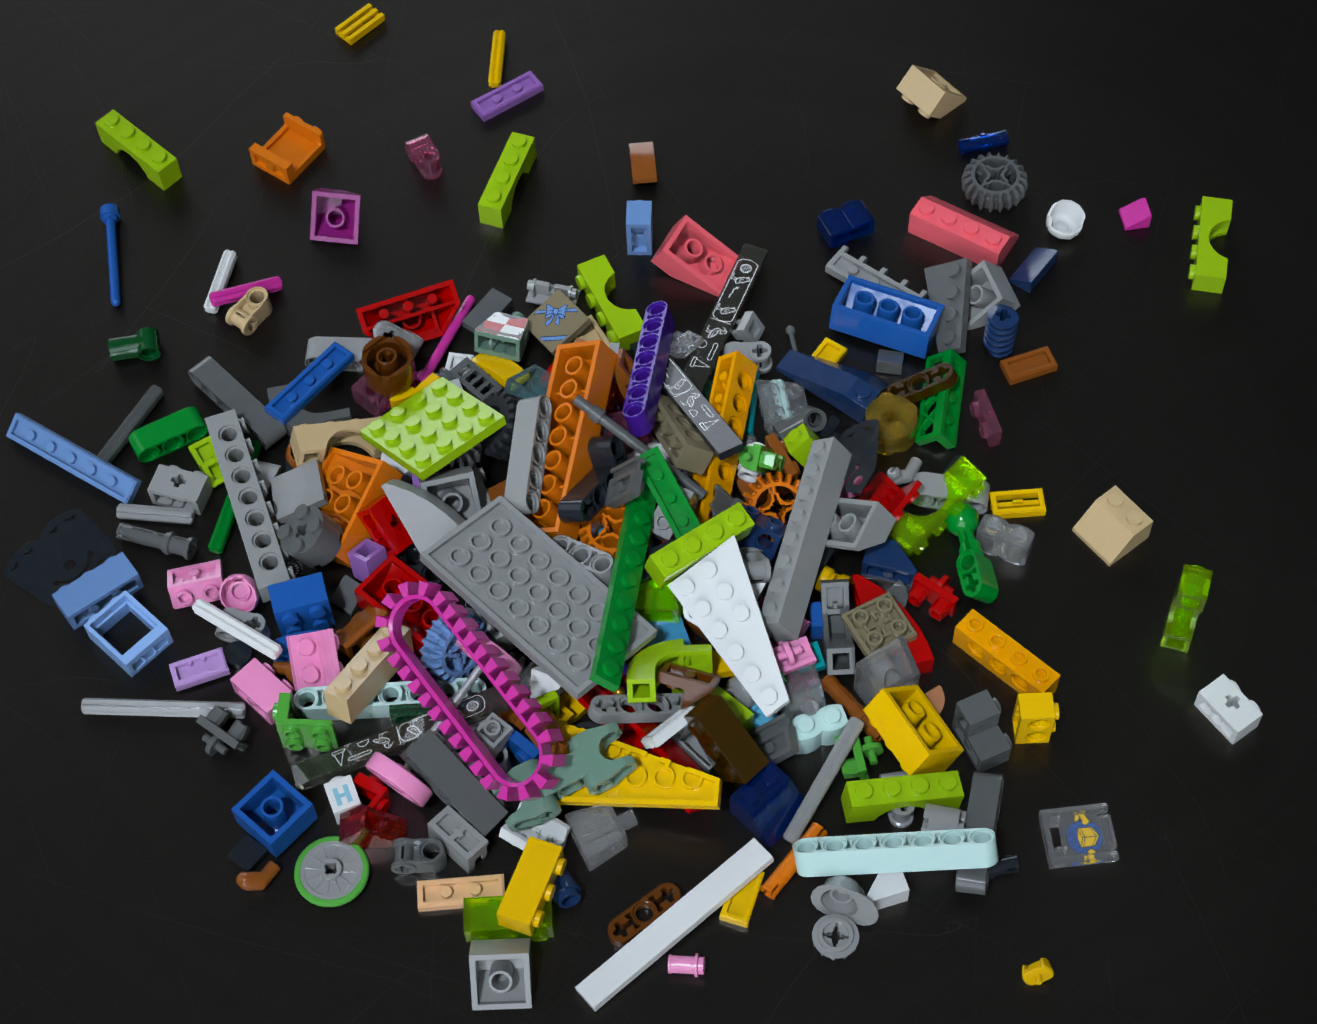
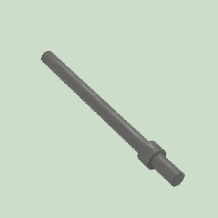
[572,395,707,500]

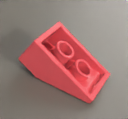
[651,215,744,298]

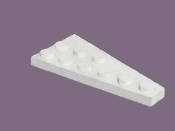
[668,535,791,719]

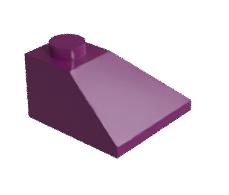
[310,188,362,245]

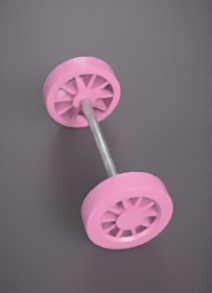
[365,639,522,807]

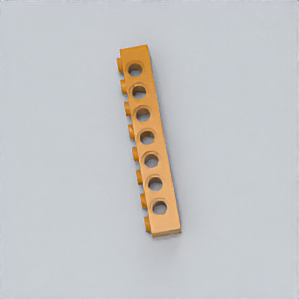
[692,351,758,524]

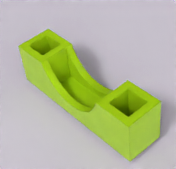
[95,109,182,191]
[478,132,537,229]
[1188,196,1233,294]
[575,255,643,351]
[644,502,755,589]
[841,770,964,823]

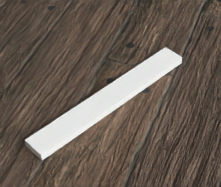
[575,838,774,1012]

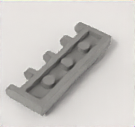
[825,245,928,299]

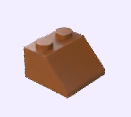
[334,606,388,666]

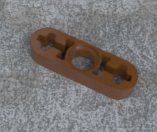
[608,883,681,947]

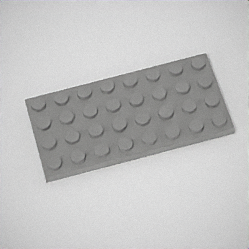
[420,495,657,700]

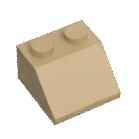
[896,65,967,119]
[1072,485,1153,567]

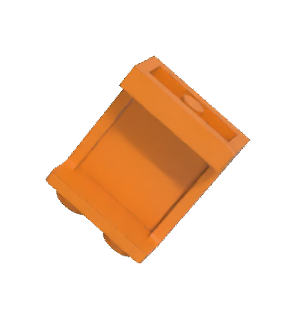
[249,112,326,185]

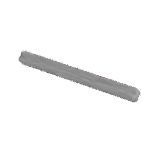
[81,698,246,719]

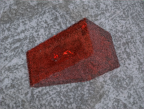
[339,805,407,849]

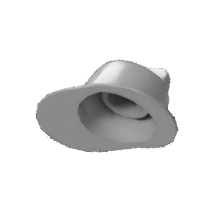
[811,875,879,926]

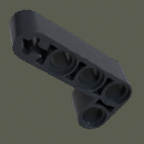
[558,435,629,523]

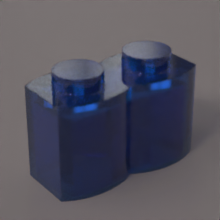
[817,200,875,248]

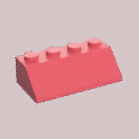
[908,196,1019,266]

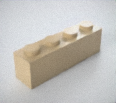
[323,625,414,724]

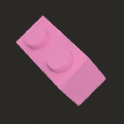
[230,658,295,725]

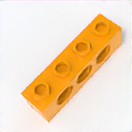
[953,609,1061,694]

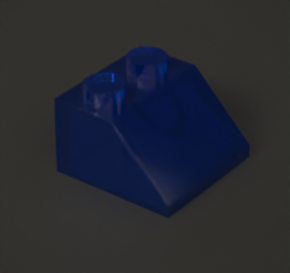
[729,760,804,848]

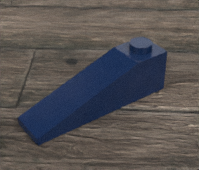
[776,349,889,423]

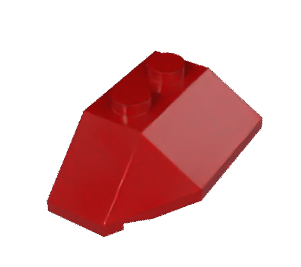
[355,279,460,342]

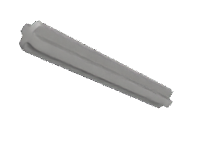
[783,716,864,844]

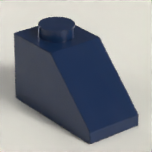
[861,537,917,587]

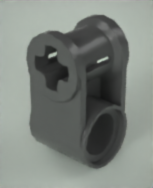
[391,838,448,875]

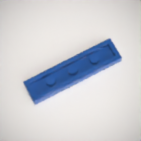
[264,342,355,426]

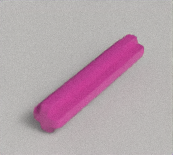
[209,276,283,307]

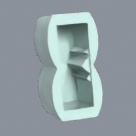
[791,704,848,754]

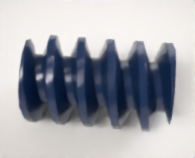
[983,304,1020,358]

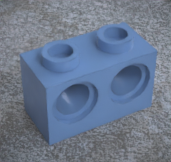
[626,200,653,255]

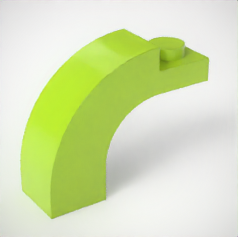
[626,639,713,703]

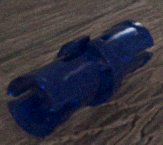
[958,129,1009,154]

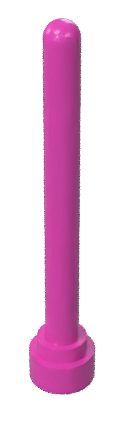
[412,295,475,388]

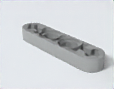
[588,693,695,724]

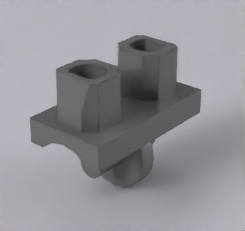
[196,706,251,756]

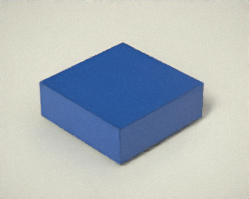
[809,602,823,639]

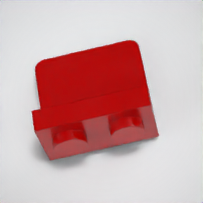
[857,471,922,522]

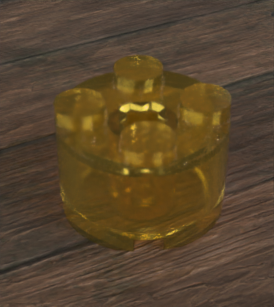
[864,392,918,455]

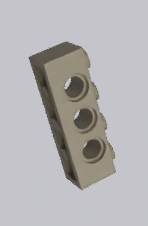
[652,394,714,475]

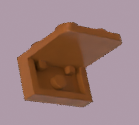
[734,433,800,505]

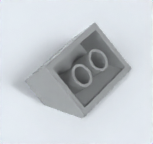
[825,498,896,551]

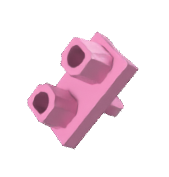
[773,636,817,675]

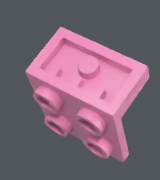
[286,628,344,691]

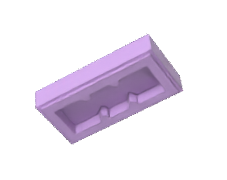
[168,647,230,692]

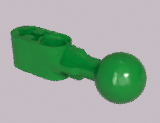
[945,503,999,604]

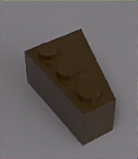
[684,695,769,784]

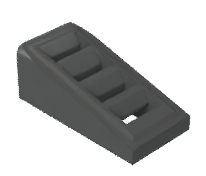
[449,357,503,402]

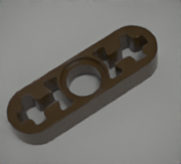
[883,363,958,409]

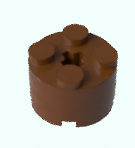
[361,335,417,398]

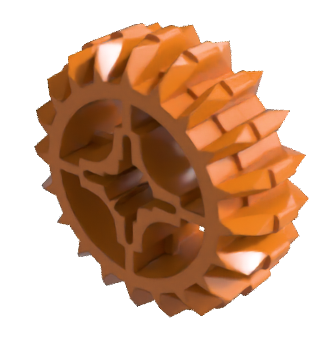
[740,471,800,541]
[578,503,652,559]

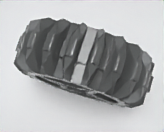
[961,152,1028,213]

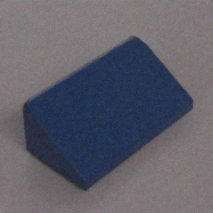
[1008,247,1059,293]

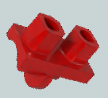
[908,572,959,621]

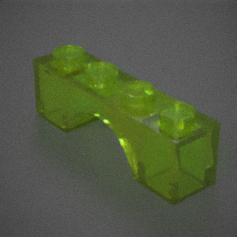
[888,455,986,557]
[1160,564,1213,653]

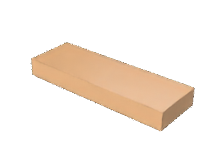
[417,874,505,912]

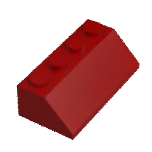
[354,554,458,655]

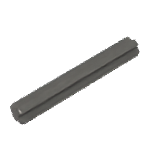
[97,385,164,464]

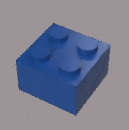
[267,572,336,636]
[231,770,318,858]

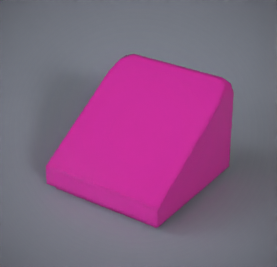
[1119,198,1152,231]

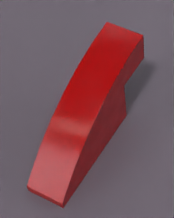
[851,574,934,676]

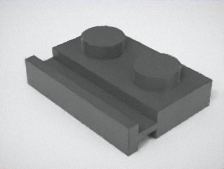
[605,456,646,509]
[748,712,799,774]

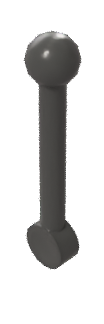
[785,325,798,351]

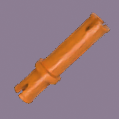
[760,822,827,900]

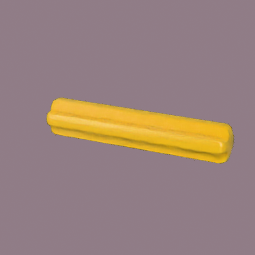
[488,30,506,88]

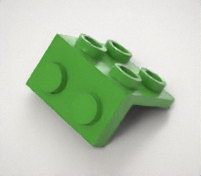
[273,693,339,752]

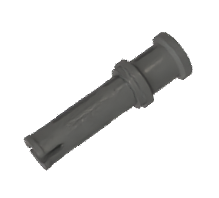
[116,522,198,561]

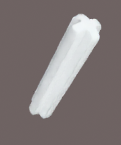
[204,249,237,314]

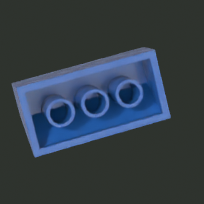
[829,275,945,359]

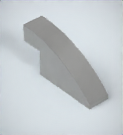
[381,479,466,553]

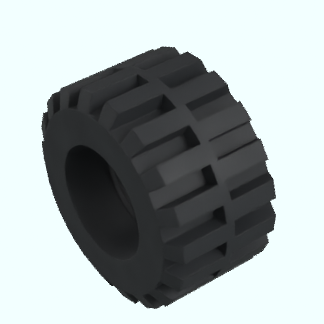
[480,391,522,463]

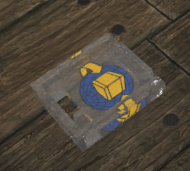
[1038,803,1119,869]

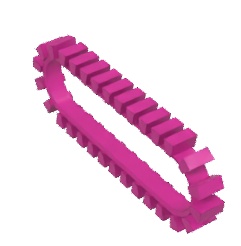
[375,581,566,801]

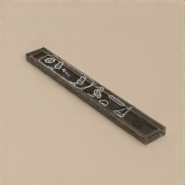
[683,243,768,394]
[291,687,510,792]

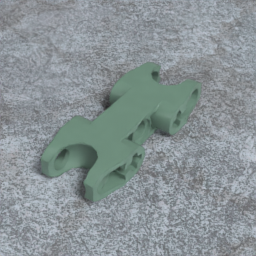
[492,722,638,832]

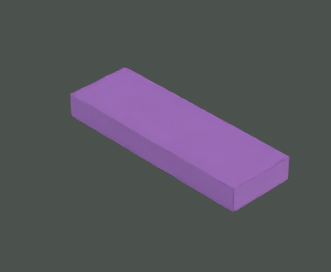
[471,71,544,122]

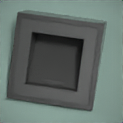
[876,349,904,375]
[330,575,360,616]

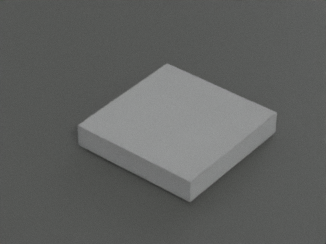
[270,459,329,524]

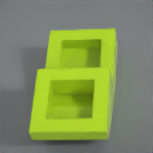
[188,435,225,488]

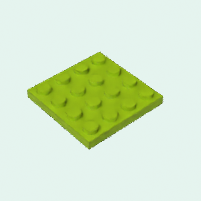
[360,377,507,481]

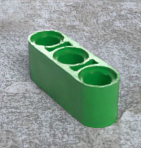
[129,407,208,463]

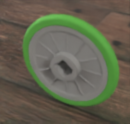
[294,836,370,907]

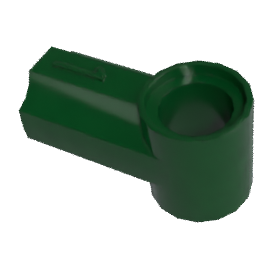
[108,327,161,361]

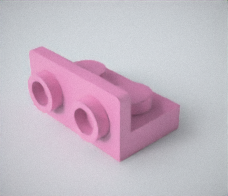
[167,559,223,609]

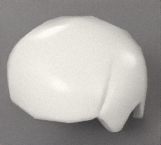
[1046,199,1086,240]

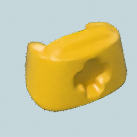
[1022,958,1054,986]

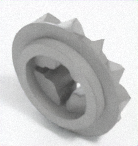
[812,913,859,960]

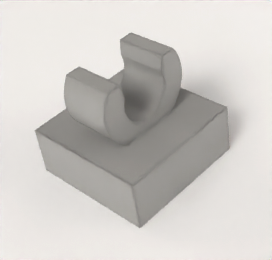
[731,311,765,342]

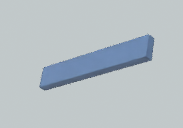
[6,413,142,504]

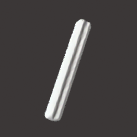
[192,599,283,659]

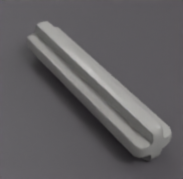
[116,503,195,525]

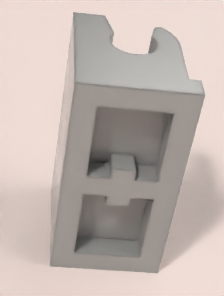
[427,805,489,874]

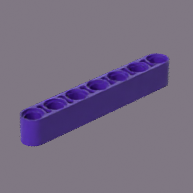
[622,301,675,437]

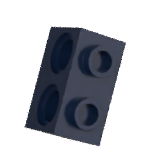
[738,503,787,564]

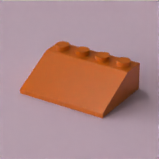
[318,447,403,568]

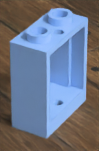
[83,590,174,677]

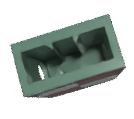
[474,312,529,362]

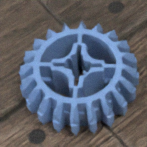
[419,610,488,683]

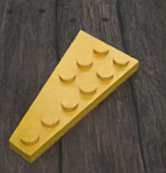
[558,719,722,810]

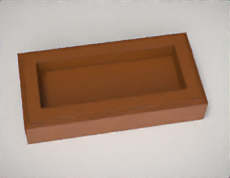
[1000,346,1058,385]

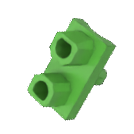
[738,444,785,475]
[834,735,884,780]

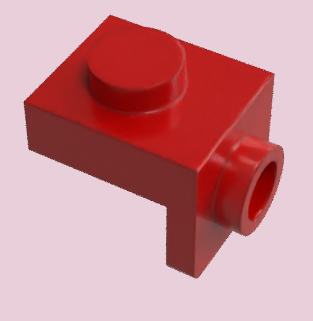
[353,772,391,821]

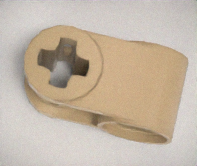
[225,286,273,336]

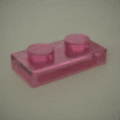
[970,389,1002,447]

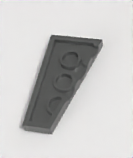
[924,258,972,354]

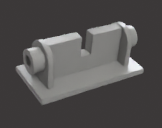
[526,278,581,305]

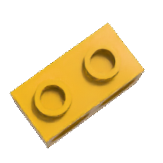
[1012,692,1059,744]

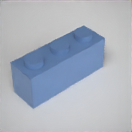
[52,552,144,630]

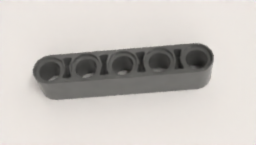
[188,356,287,450]
[955,772,1004,895]

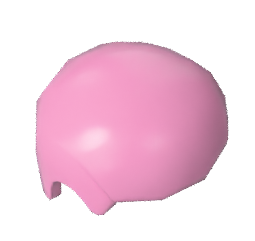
[218,574,260,612]

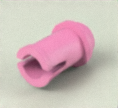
[668,953,705,977]

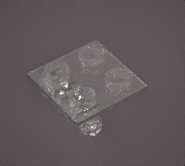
[756,380,812,434]

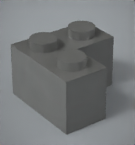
[952,689,1012,772]

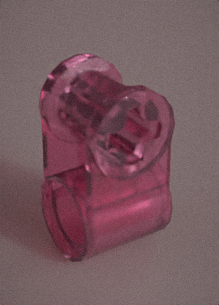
[404,133,442,180]

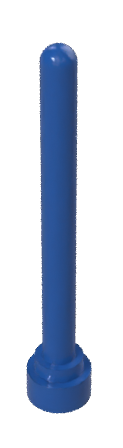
[100,204,121,306]

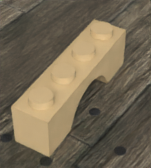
[290,416,382,467]

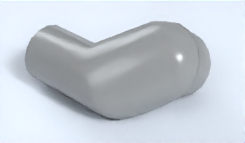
[887,457,923,485]

